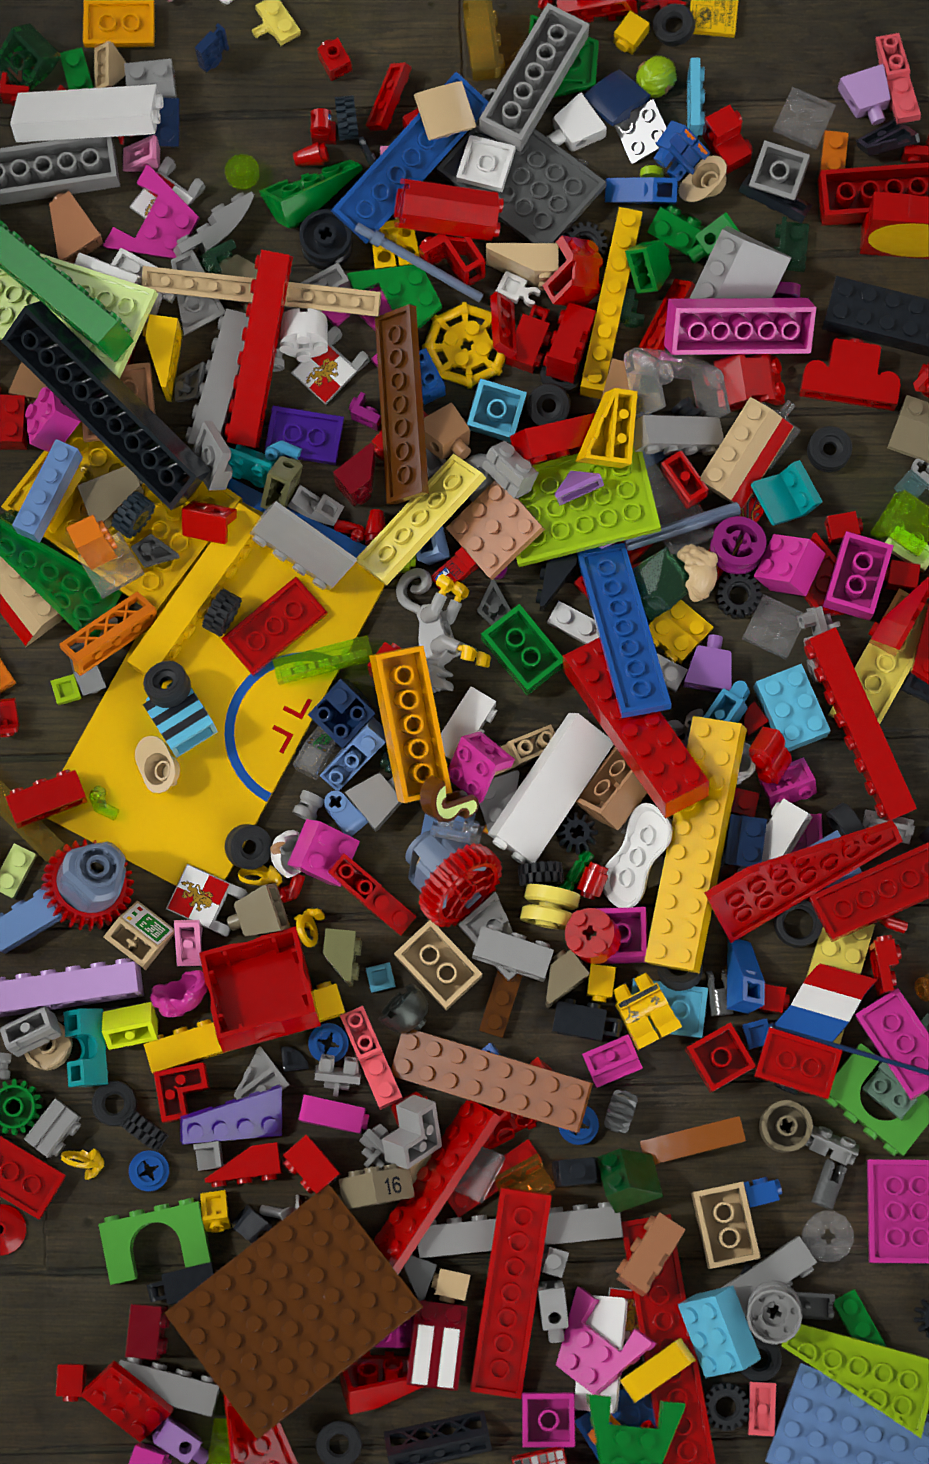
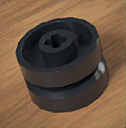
[299,209,353,270]

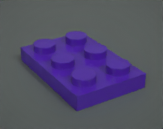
[264,406,344,465]

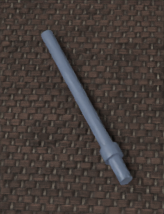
[354,222,483,302]

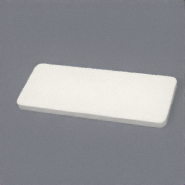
[574,1295,628,1413]

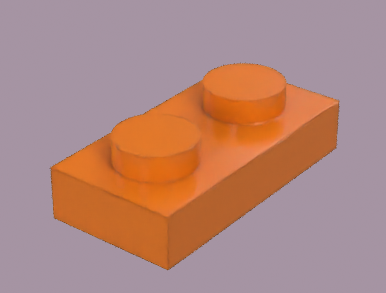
[820,130,848,171]

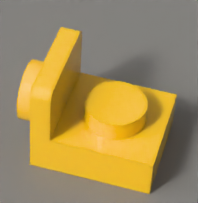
[200,1190,231,1233]

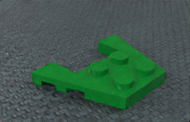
[529,15,599,98]
[347,265,442,328]
[586,1394,685,1464]

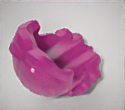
[150,970,207,1017]

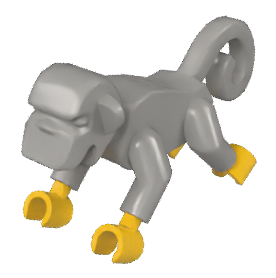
[396,568,491,693]

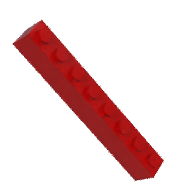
[225,250,293,448]
[804,627,917,821]

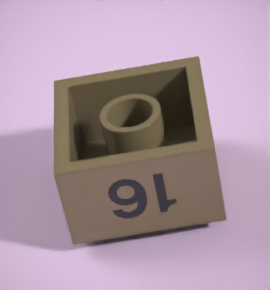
[338,1164,415,1209]

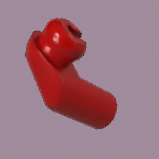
[278,874,305,903]
[878,916,908,933]

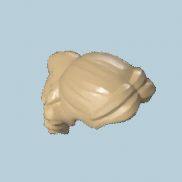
[677,544,718,602]

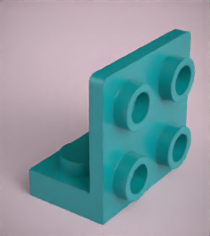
[228,444,278,488]
[751,460,823,526]

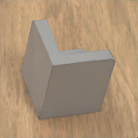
[193,1141,224,1171]

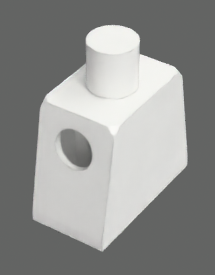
[547,93,607,151]

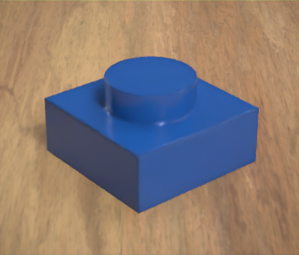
[742,1018,769,1050]

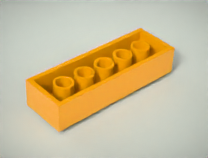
[369,646,452,803]

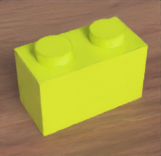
[102,1002,158,1050]

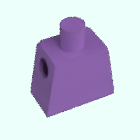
[683,635,732,693]
[152,1415,211,1464]

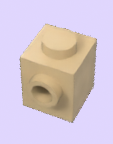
[431,1269,470,1303]

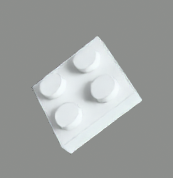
[456,135,516,192]

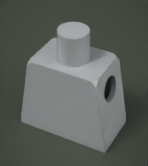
[345,773,402,832]
[538,1279,569,1343]

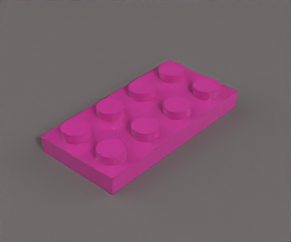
[855,988,929,1101]

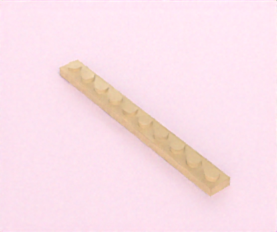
[141,266,381,317]

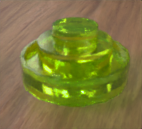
[225,154,260,190]

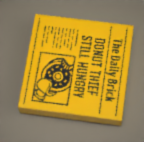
[690,0,738,38]

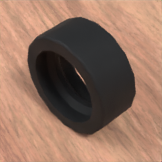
[826,802,865,836]
[774,900,823,948]

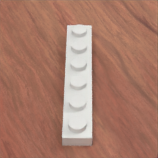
[547,601,688,693]

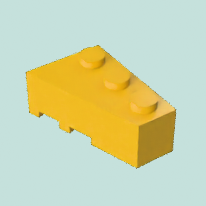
[575,388,638,468]

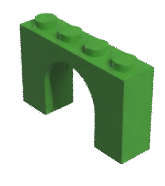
[824,1044,929,1157]
[98,1198,213,1285]

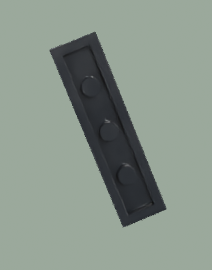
[384,1410,492,1464]

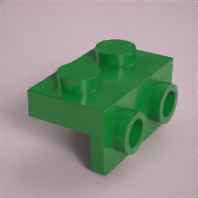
[647,204,705,256]

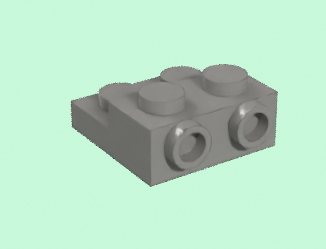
[192,421,233,490]

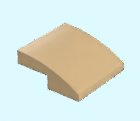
[414,81,477,141]

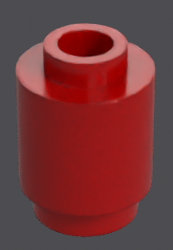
[577,861,609,900]

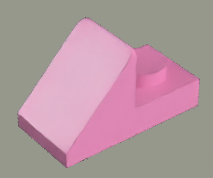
[174,920,203,966]

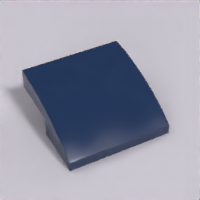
[584,69,650,126]

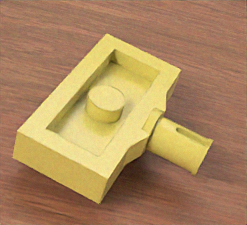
[252,0,301,46]

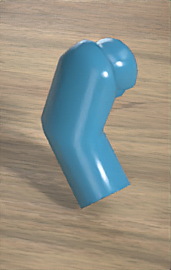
[265,441,302,461]

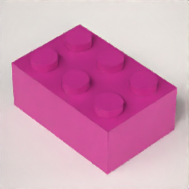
[823,531,894,621]

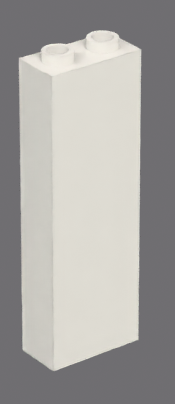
[10,84,163,142]
[488,713,614,864]

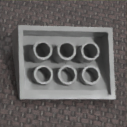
[690,226,792,299]
[250,501,357,590]

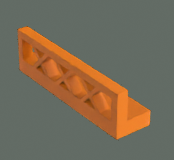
[59,591,157,676]

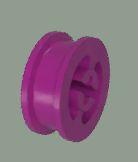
[710,516,766,574]

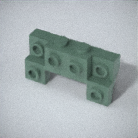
[862,1013,929,1120]

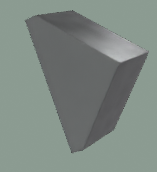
[404,1255,437,1301]

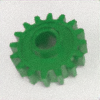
[0,1079,44,1135]

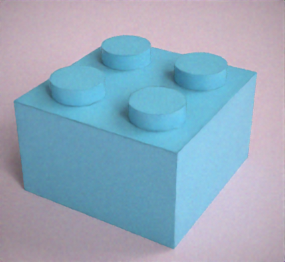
[467,378,527,443]

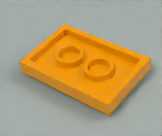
[83,0,155,48]

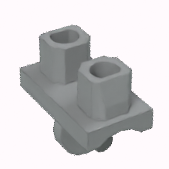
[797,606,841,646]
[315,1054,361,1097]
[359,1124,392,1168]

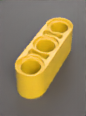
[620,1338,696,1403]

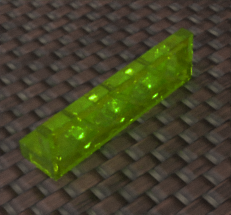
[273,635,373,685]

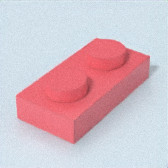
[748,1382,776,1436]

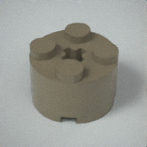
[759,1100,813,1153]

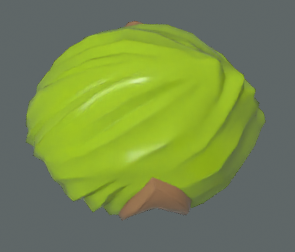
[636,56,677,98]

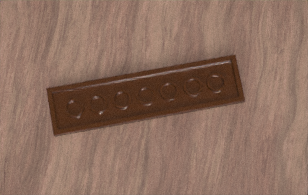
[375,304,429,505]

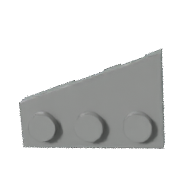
[171,249,225,336]
[459,892,517,981]

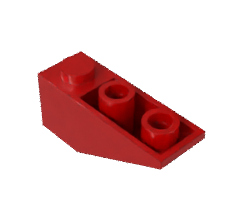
[205,1142,283,1187]

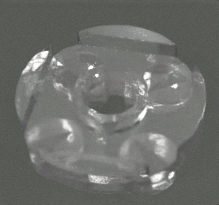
[802,1211,854,1262]

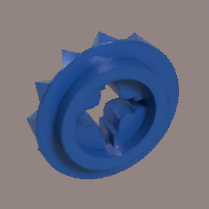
[308,1023,348,1063]
[559,1106,599,1145]
[129,1150,170,1191]

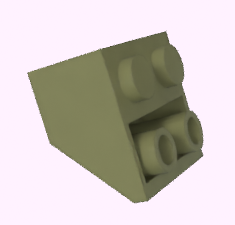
[323,928,362,986]

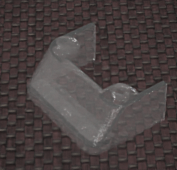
[624,347,731,419]

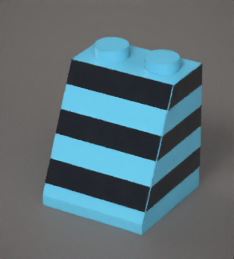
[143,682,218,758]

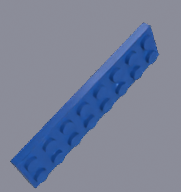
[331,72,489,244]
[577,543,671,718]

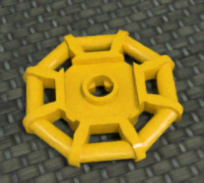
[422,302,506,389]

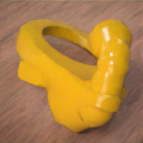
[238,865,282,888]
[294,908,325,947]
[61,1149,104,1180]

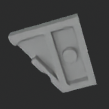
[479,770,519,832]
[234,1046,289,1100]

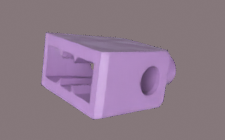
[838,64,890,125]

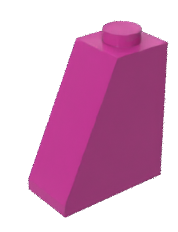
[299,1095,369,1134]

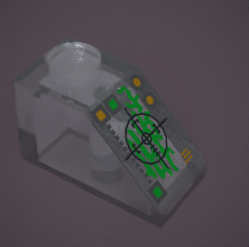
[293,726,337,780]

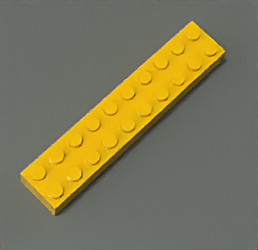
[645,716,747,973]

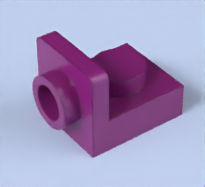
[349,392,381,431]

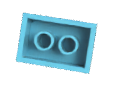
[753,664,830,751]
[678,1286,761,1378]

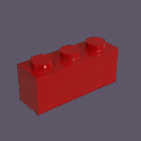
[5,769,88,829]

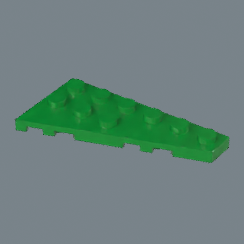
[0,519,122,637]

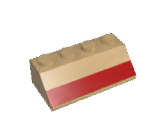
[700,397,794,509]
[0,556,64,647]

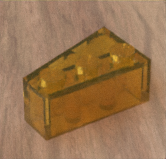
[462,0,505,81]

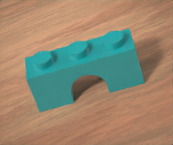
[64,1009,108,1087]

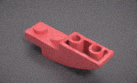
[876,33,921,124]
[340,1006,403,1110]

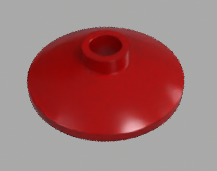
[0,1204,26,1255]

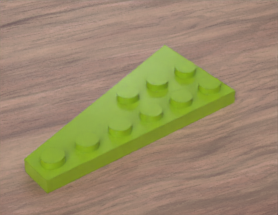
[781,1324,929,1438]

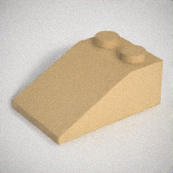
[486,243,559,290]

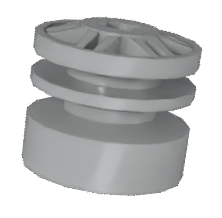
[747,1281,802,1344]

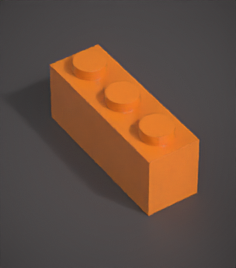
[66,515,118,570]

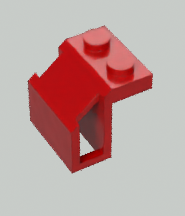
[419,234,485,286]
[542,235,603,307]
[714,354,786,412]

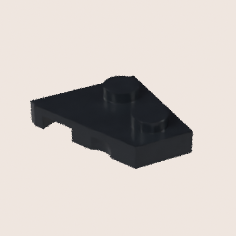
[856,119,920,156]

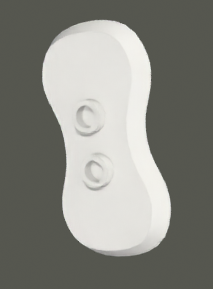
[603,803,673,908]

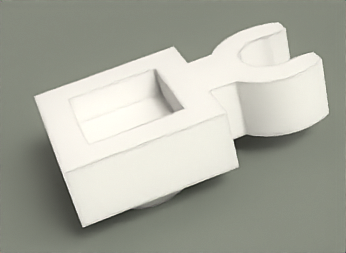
[495,271,541,307]

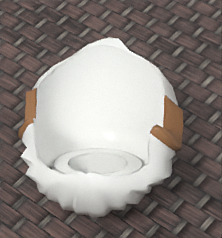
[270,830,301,878]

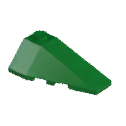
[259,159,363,228]

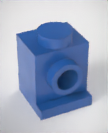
[744,1177,782,1208]

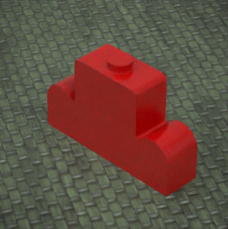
[799,338,900,411]

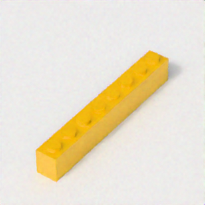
[580,207,642,399]
[127,503,260,676]
[144,981,346,1074]

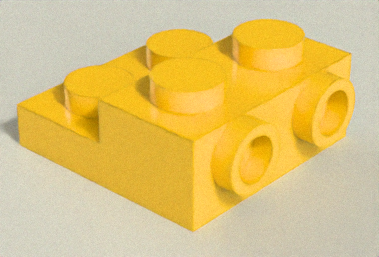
[649,596,714,665]

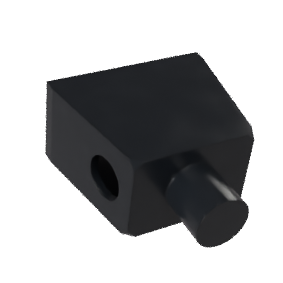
[551,1157,602,1188]
[231,1204,274,1244]

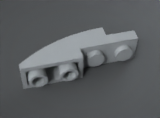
[173,191,254,257]

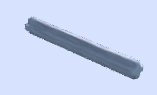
[624,502,741,551]

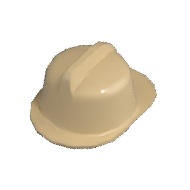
[678,155,727,202]
[135,736,180,793]

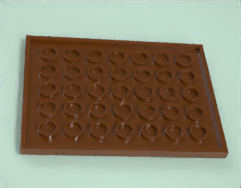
[165,1184,423,1439]

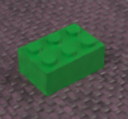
[481,604,563,696]

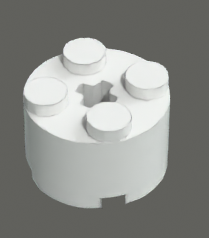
[279,308,328,362]

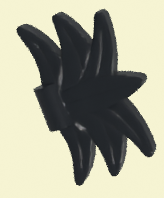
[358,136,377,167]

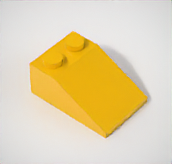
[142,314,183,402]

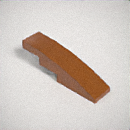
[640,1116,746,1164]

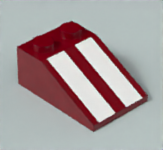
[406,1300,468,1391]

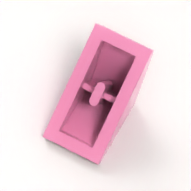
[123,135,160,172]

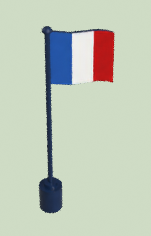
[768,963,929,1076]

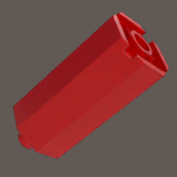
[394,179,504,241]

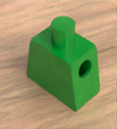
[687,212,740,264]
[625,240,672,294]

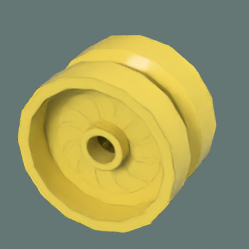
[520,884,580,930]

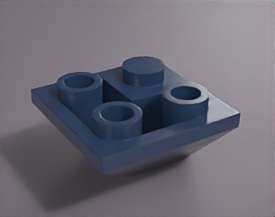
[308,679,376,749]

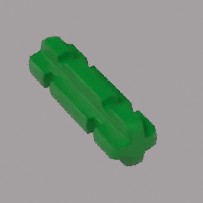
[559,850,594,891]

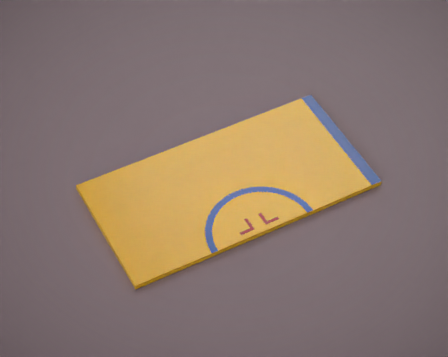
[46,478,386,887]

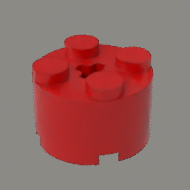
[565,908,621,964]

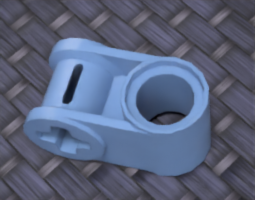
[324,791,368,837]

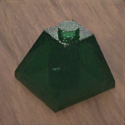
[632,547,689,620]

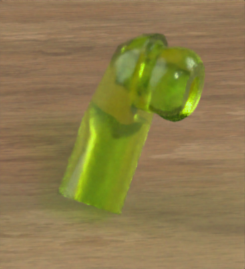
[89,786,119,820]

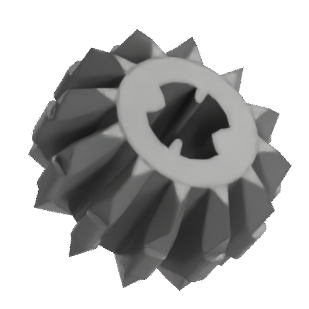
[604,1090,638,1134]

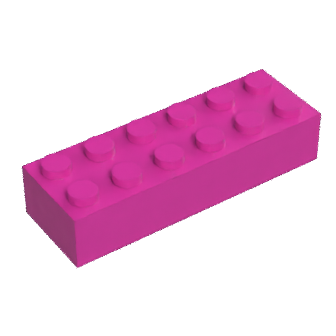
[664,298,816,355]

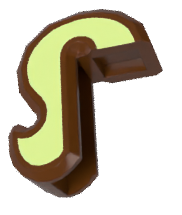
[420,775,479,823]

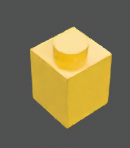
[613,11,650,55]
[586,964,616,1003]

